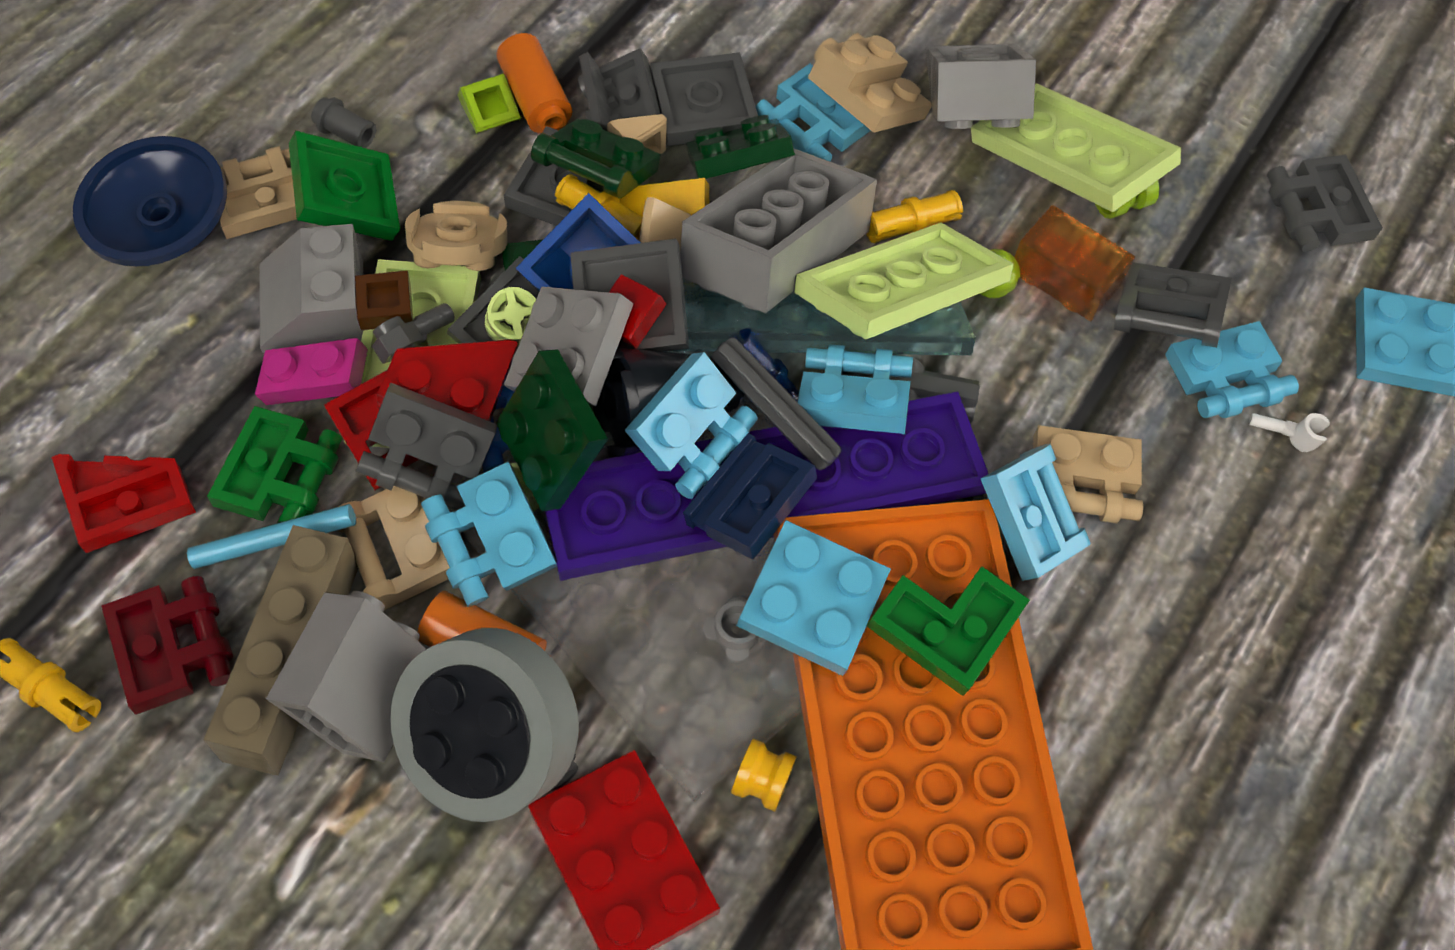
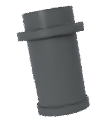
[311,97,376,148]

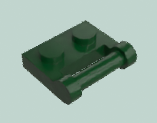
[531,118,661,199]

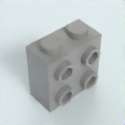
[266,591,426,762]

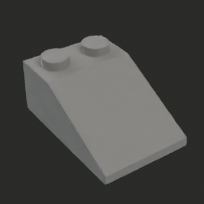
[926,43,1036,129]

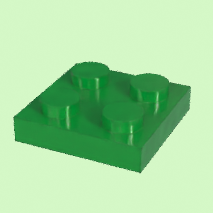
[288,130,400,241]

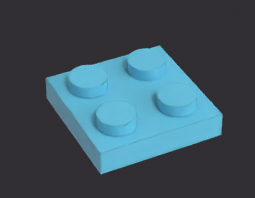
[1356,287,1455,397]
[736,520,891,676]

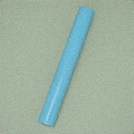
[187,504,356,569]

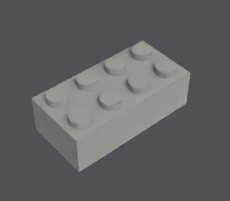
[680,148,877,313]

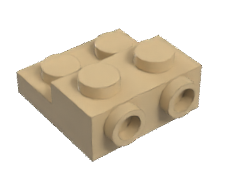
[808,33,932,133]

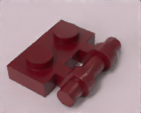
[101,576,233,715]

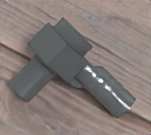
[372,303,455,364]

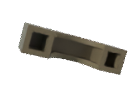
[203,525,359,776]

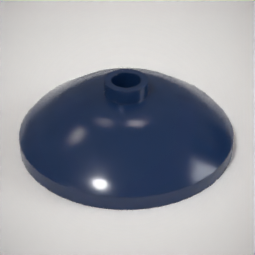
[73,136,227,267]

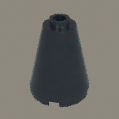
[593,347,745,457]

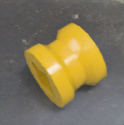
[731,738,797,812]

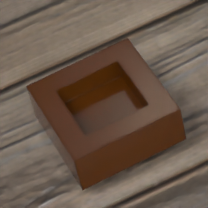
[355,270,413,330]

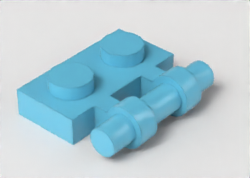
[756,63,871,161]
[1165,321,1299,418]
[798,344,913,434]
[624,352,758,499]
[421,462,557,607]

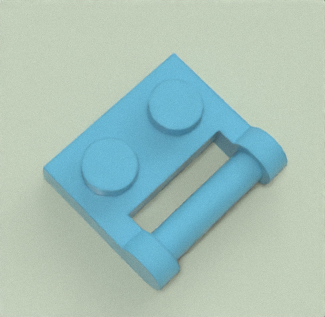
[981,444,1091,581]

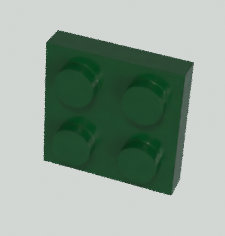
[686,115,795,179]
[496,349,608,512]

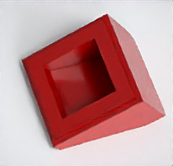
[608,274,667,349]

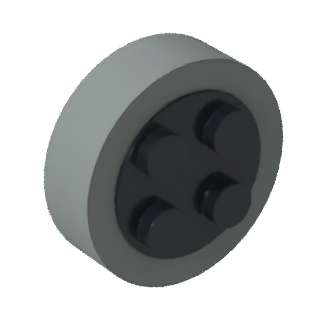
[391,628,579,822]

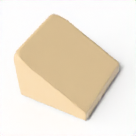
[607,114,667,154]
[639,197,691,249]

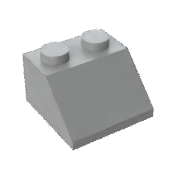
[260,224,363,353]

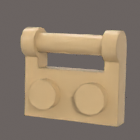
[338,486,450,610]

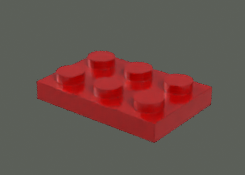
[528,750,720,950]

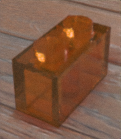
[1014,205,1135,322]

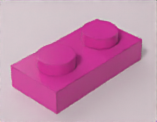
[255,338,368,405]

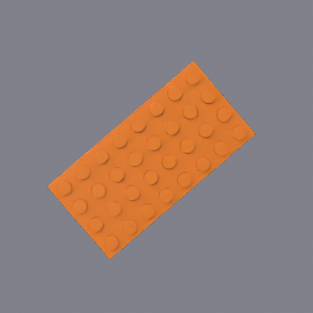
[774,499,1094,950]

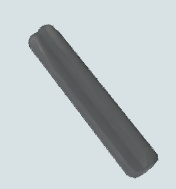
[712,338,842,471]

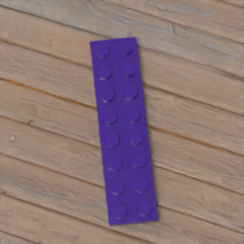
[545,391,989,581]

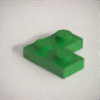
[867,566,1030,696]

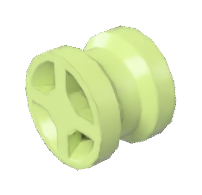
[485,287,536,346]

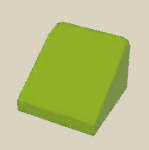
[457,73,521,134]

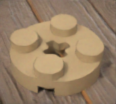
[405,201,507,271]

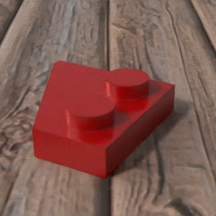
[377,340,518,421]
[52,454,196,553]

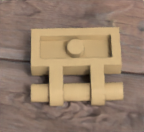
[219,146,297,239]
[1033,425,1143,523]

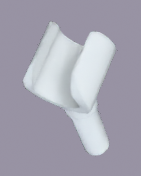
[1249,413,1330,452]

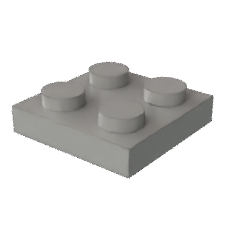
[504,286,634,406]

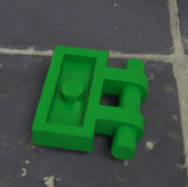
[207,406,343,523]

